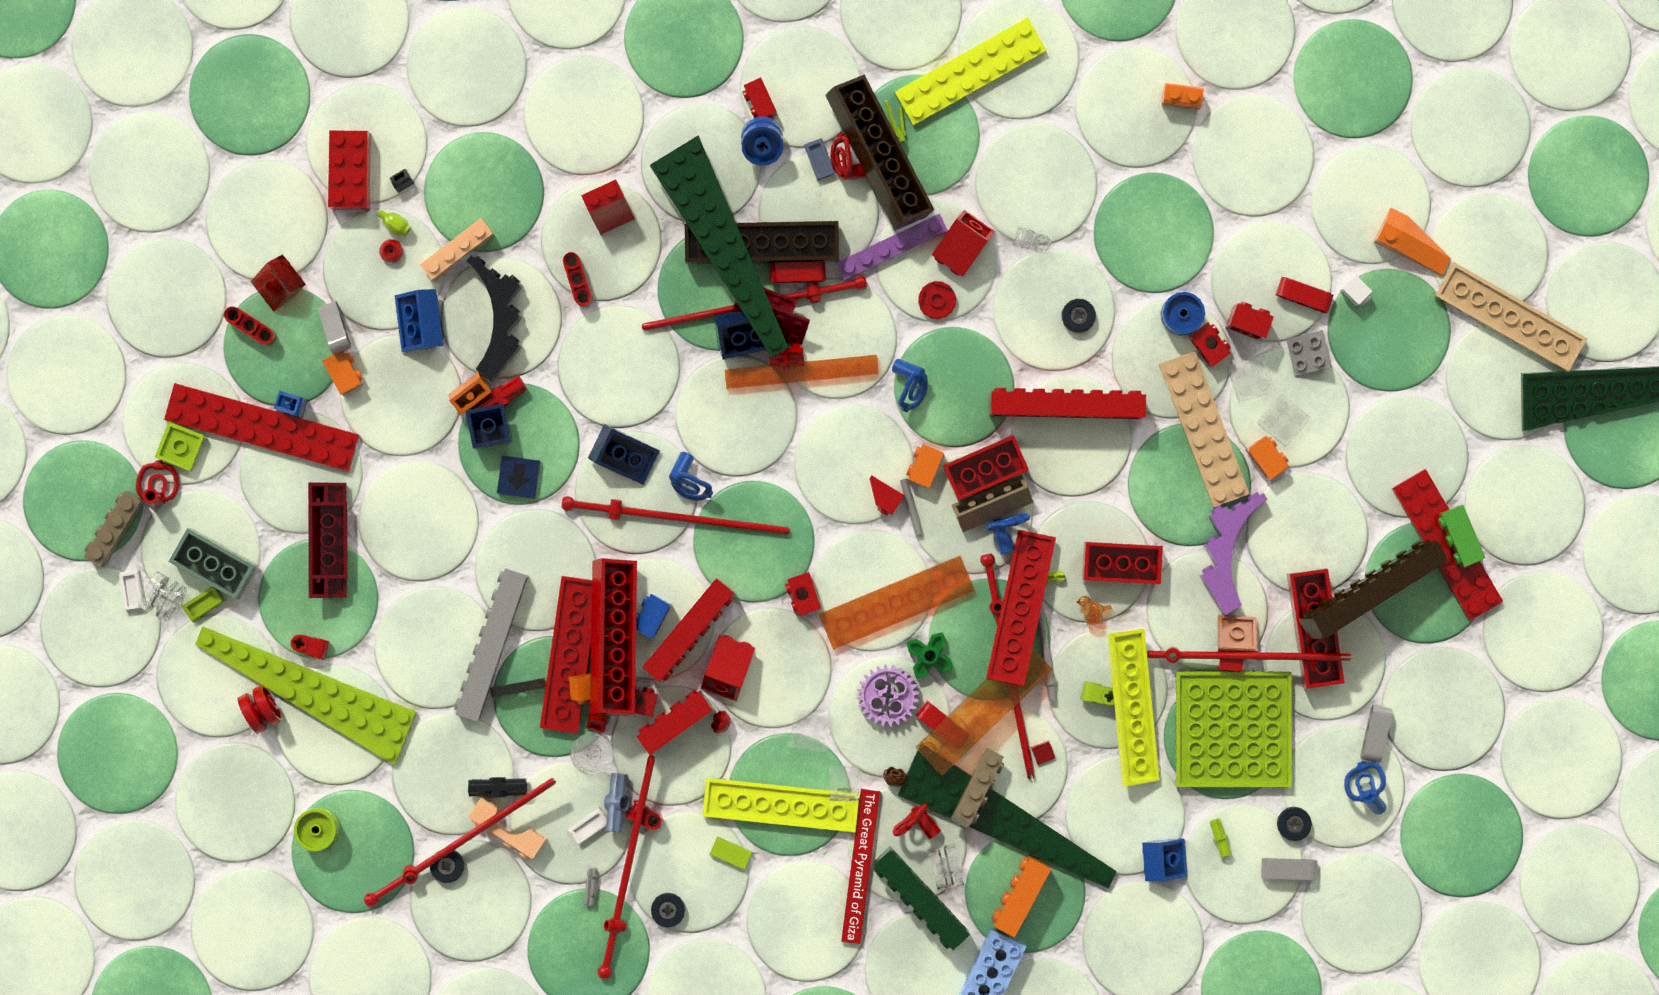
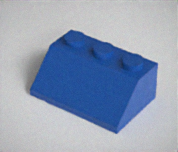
[394,289,443,352]

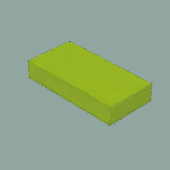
[182,587,225,622]
[710,836,752,870]

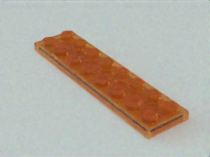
[819,556,975,650]
[915,648,1053,775]

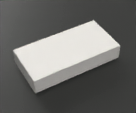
[119,570,145,611]
[568,807,607,845]

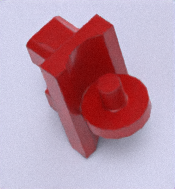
[769,344,805,371]

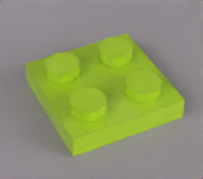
[155,422,205,471]

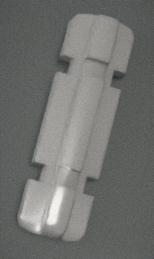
[584,868,598,906]

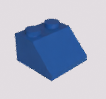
[636,594,672,639]
[1142,838,1187,882]

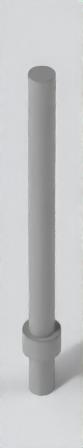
[1038,602,1056,701]

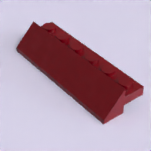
[308,482,348,598]

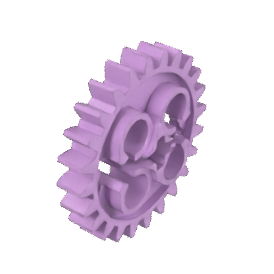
[857,664,919,727]

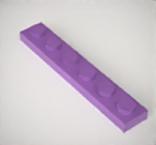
[836,213,948,281]

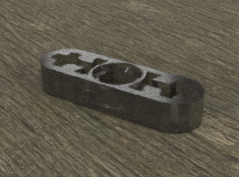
[490,678,546,698]

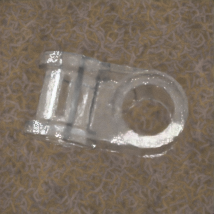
[1013,227,1051,253]

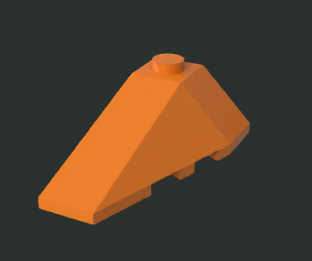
[1373,208,1451,276]

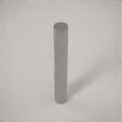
[900,478,923,535]

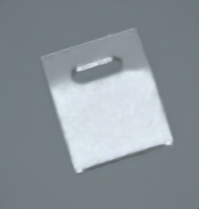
[829,766,859,801]

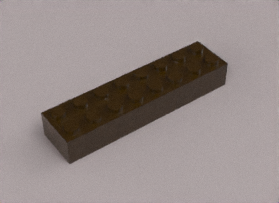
[825,74,935,230]
[684,221,839,264]
[1298,540,1448,639]

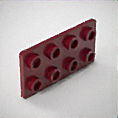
[732,287,810,346]

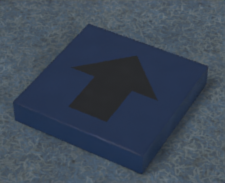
[497,455,540,499]

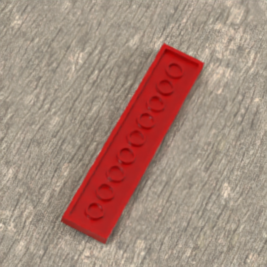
[164,383,359,471]

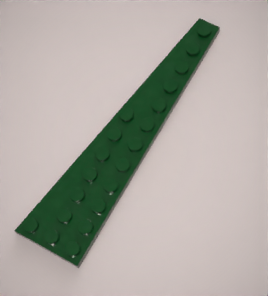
[650,135,788,358]
[1521,366,1659,431]
[898,743,1116,889]

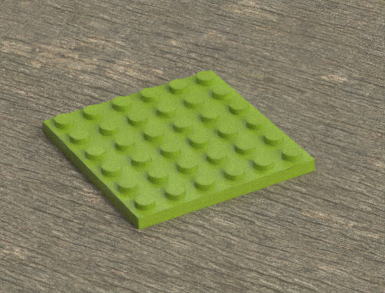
[1176,671,1292,787]

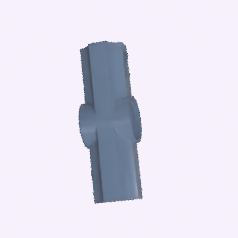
[604,773,630,833]

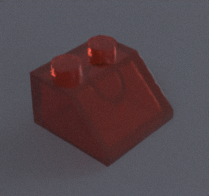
[250,254,306,312]

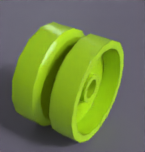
[294,807,340,851]

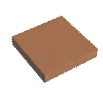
[1217,615,1257,652]

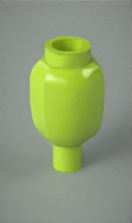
[377,210,411,236]

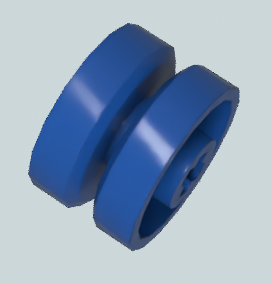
[741,116,784,166]
[1160,292,1205,336]

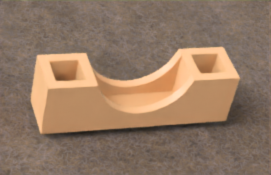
[420,218,495,282]
[469,797,547,860]

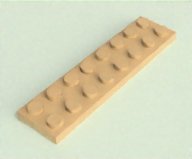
[1434,262,1588,371]
[1159,351,1249,508]

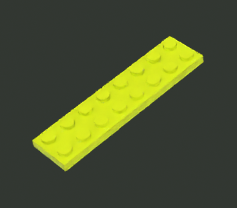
[894,17,1047,126]
[1107,628,1159,787]
[702,778,859,832]

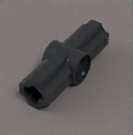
[468,777,527,798]

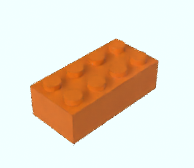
[991,855,1051,938]

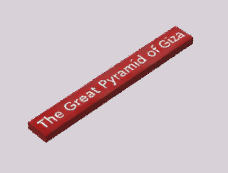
[841,788,880,944]

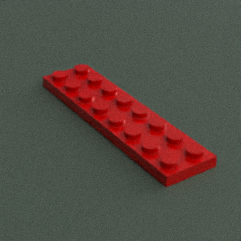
[1391,469,1503,621]
[986,530,1056,687]
[540,576,592,734]

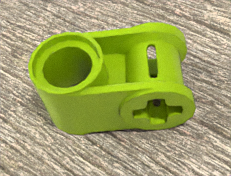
[1080,681,1114,705]

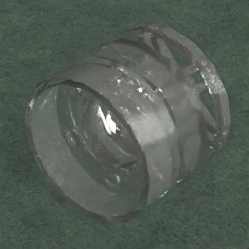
[138,571,187,622]

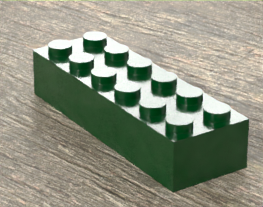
[873,846,970,950]

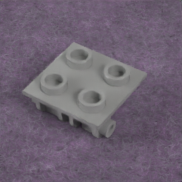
[1286,330,1331,376]

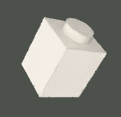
[1340,275,1372,306]

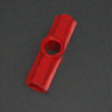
[471,375,528,409]

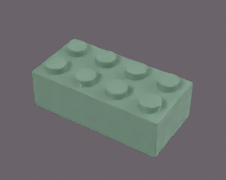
[168,528,258,599]

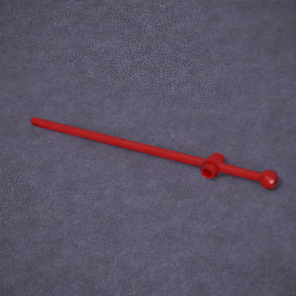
[642,276,867,330]
[561,496,790,534]
[980,553,1035,780]
[1147,647,1352,663]
[597,755,655,979]
[364,778,556,908]

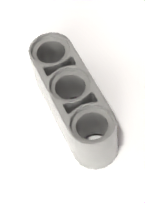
[318,301,352,355]
[1360,705,1392,763]
[1261,858,1317,880]

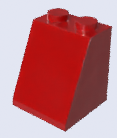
[581,179,635,235]
[932,210,995,277]
[701,635,755,702]

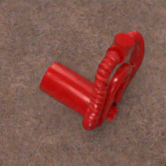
[830,133,867,181]
[135,460,180,508]
[893,804,941,840]

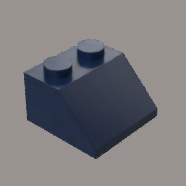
[466,403,513,450]

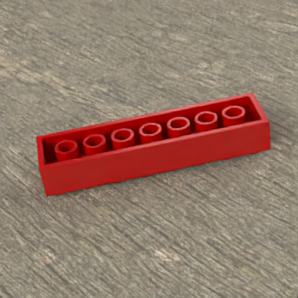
[989,388,1146,419]
[590,558,637,716]

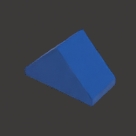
[274,390,308,417]

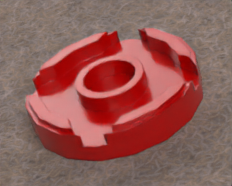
[918,281,956,319]

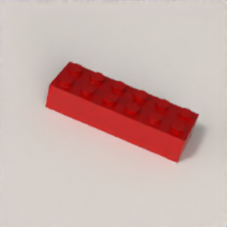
[1287,568,1345,689]
[642,578,735,682]

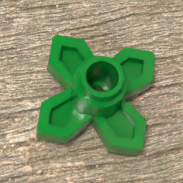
[906,632,953,679]

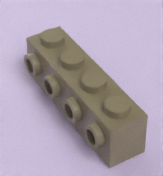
[951,475,1034,532]
[84,491,145,567]
[950,748,1004,828]

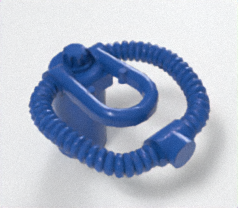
[892,359,928,413]
[669,452,713,501]
[986,513,1030,554]
[1344,762,1386,815]

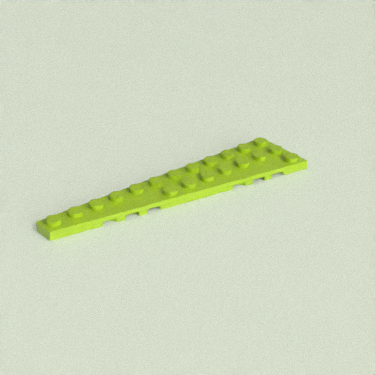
[195,626,417,765]

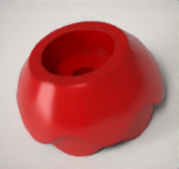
[379,239,403,263]
[711,710,731,734]

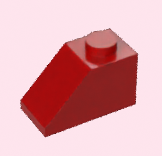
[869,475,904,516]

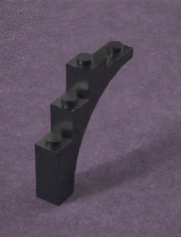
[467,255,522,382]

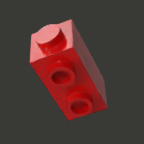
[742,77,777,119]

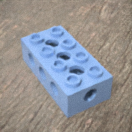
[959,927,1027,995]

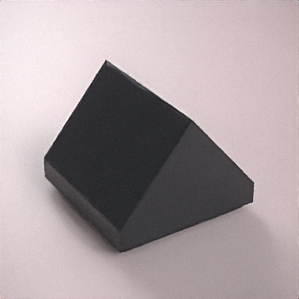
[389,168,414,193]

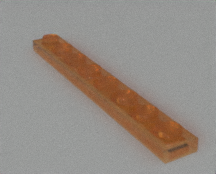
[725,355,879,389]

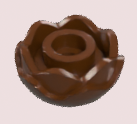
[883,767,907,787]

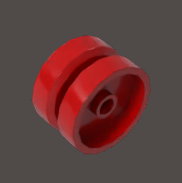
[237,684,282,734]

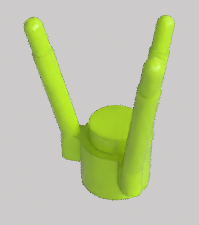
[885,100,906,143]

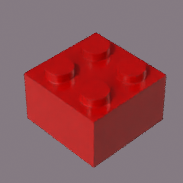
[1225,302,1274,341]

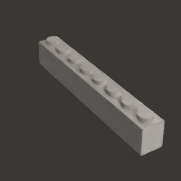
[454,568,528,722]

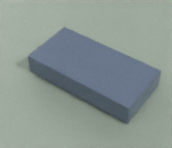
[804,138,835,181]

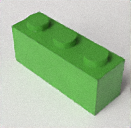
[1438,505,1486,567]

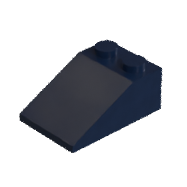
[713,312,766,359]
[588,424,660,485]

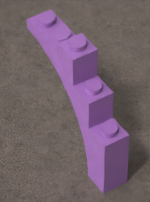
[1199,492,1268,615]

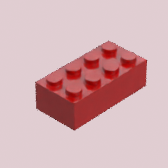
[328,130,371,210]
[942,435,1029,501]
[1082,542,1163,584]
[636,690,714,755]

